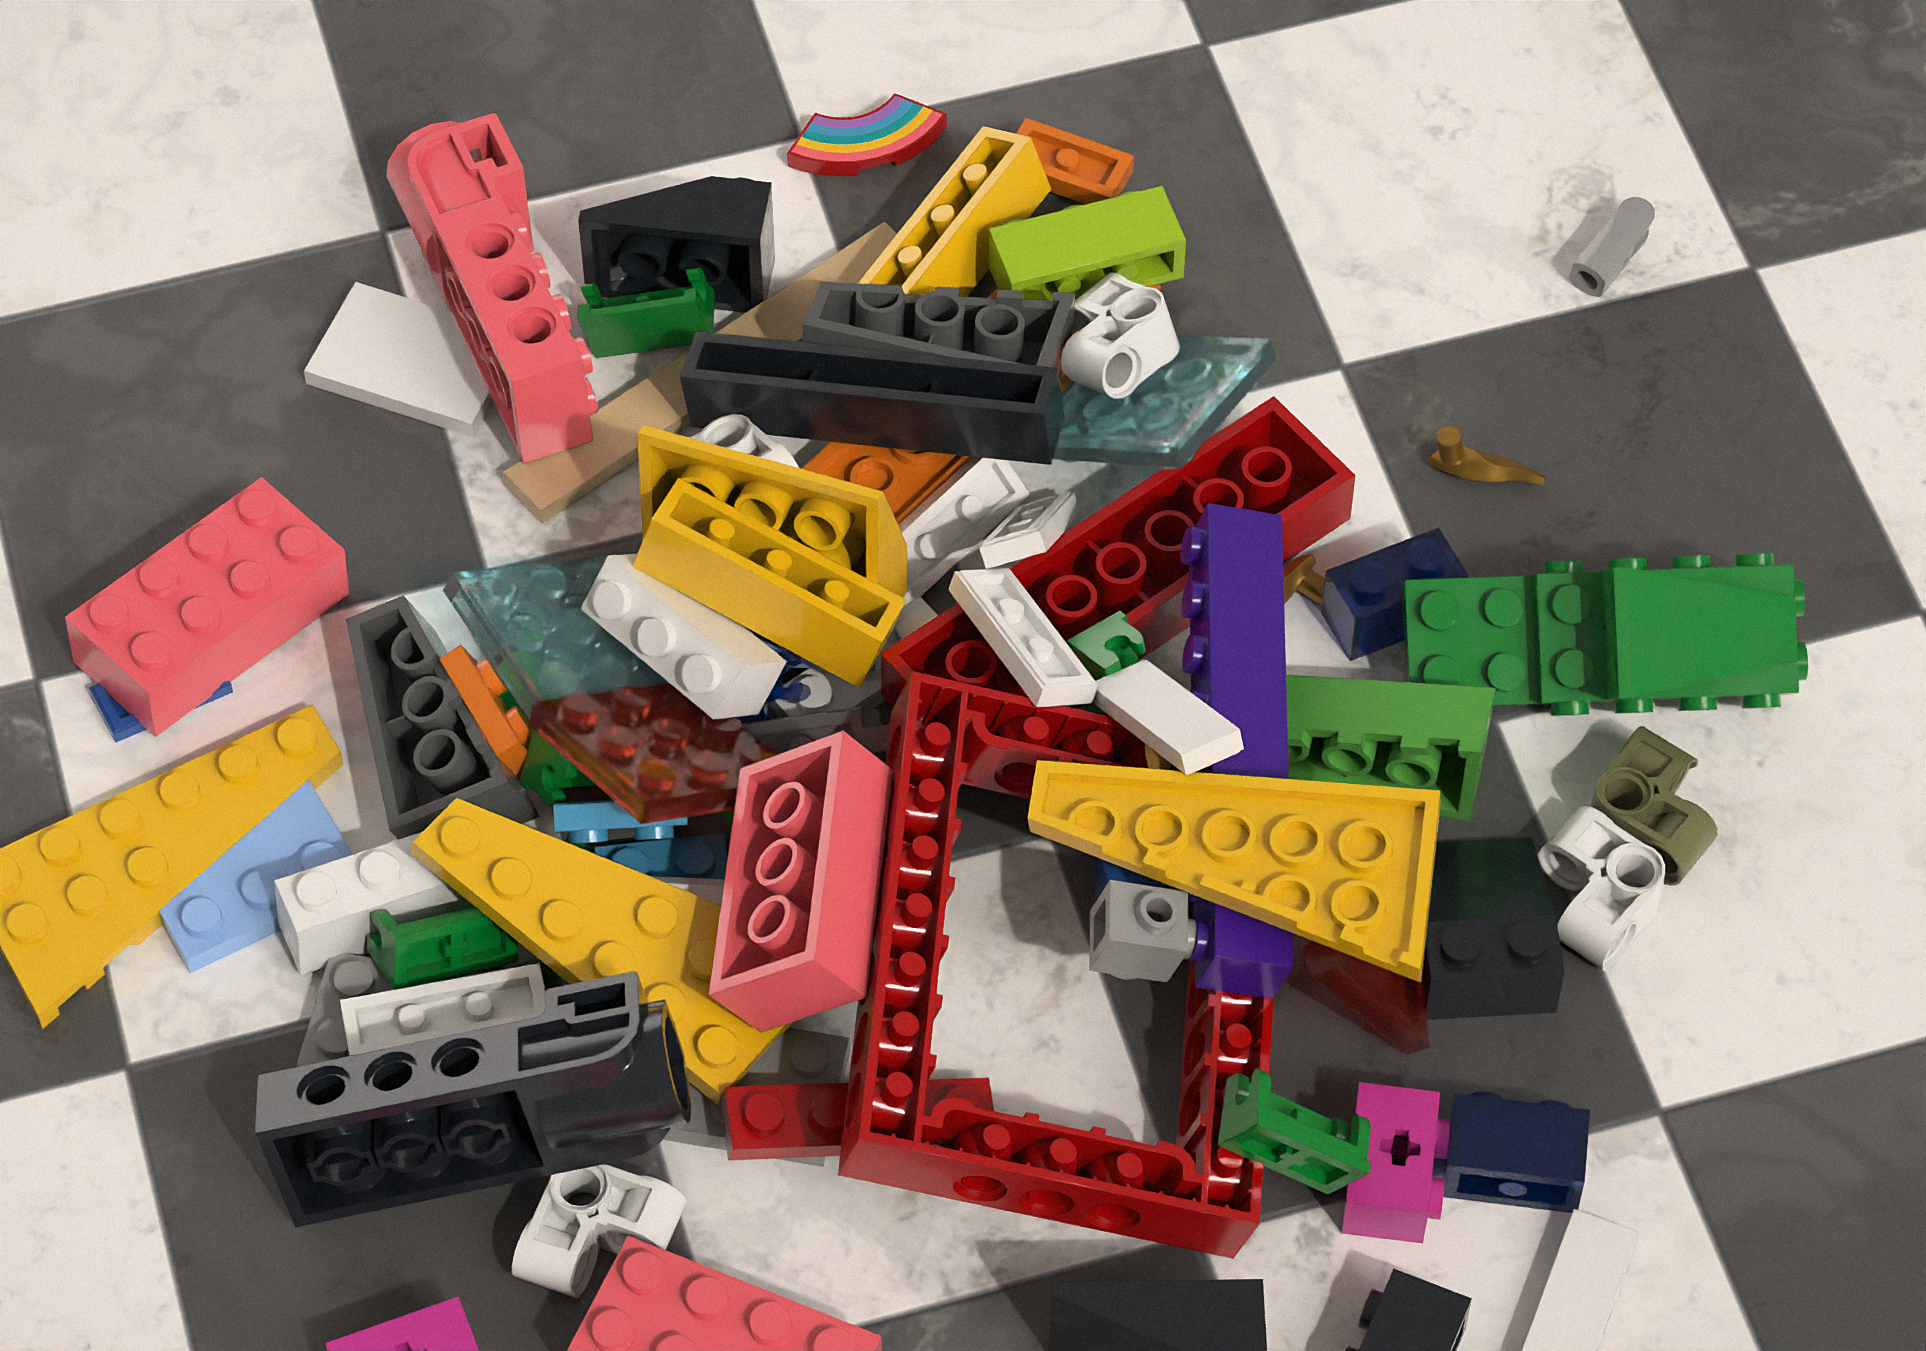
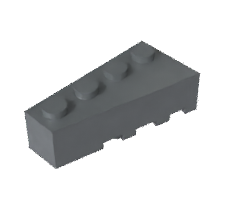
[803,282,1075,377]
[346,595,540,840]

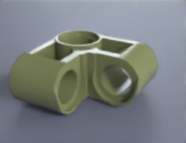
[1591,726,1718,886]

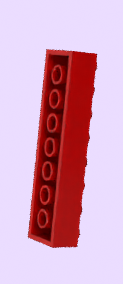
[881,396,1356,708]

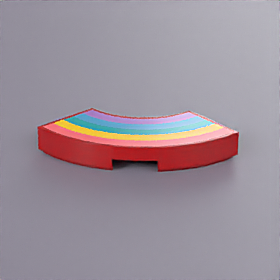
[787,93,947,176]

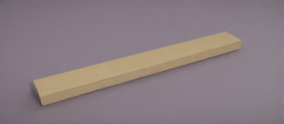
[503,222,897,523]

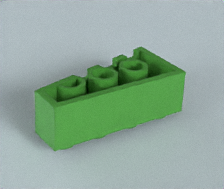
[1286,675,1496,822]

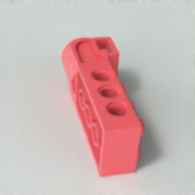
[386,113,598,464]

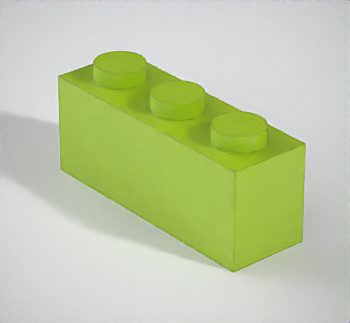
[989,186,1186,301]

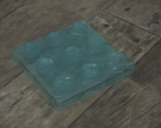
[1053,335,1277,469]
[443,556,691,726]

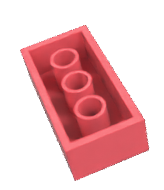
[65,477,350,737]
[709,731,893,1032]
[567,1235,882,1351]

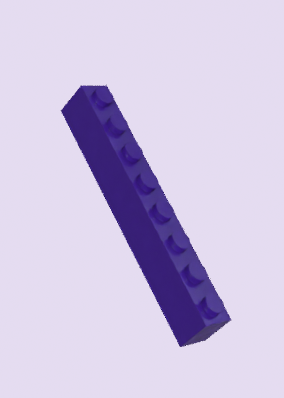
[1181,503,1294,999]

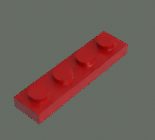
[721,1077,994,1160]

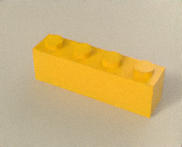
[858,126,1051,297]
[633,478,906,688]

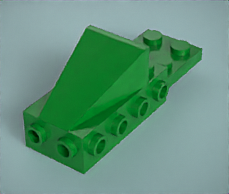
[1402,553,1808,716]

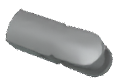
[1569,197,1655,297]

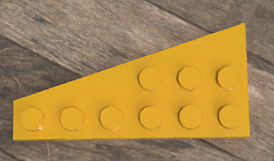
[0,704,343,1029]
[1028,760,1441,982]
[410,798,793,1105]

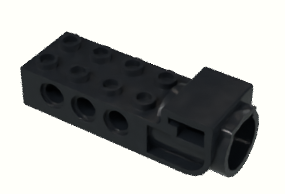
[255,971,691,1228]

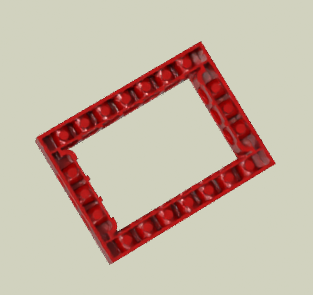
[838,671,1289,1259]

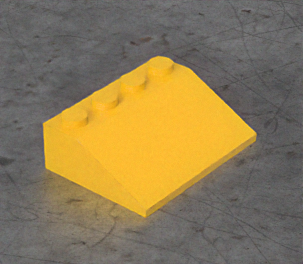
[637,425,907,598]

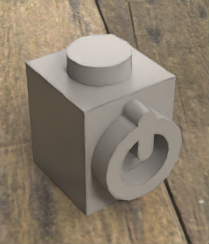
[1089,880,1197,982]

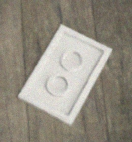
[304,282,493,437]

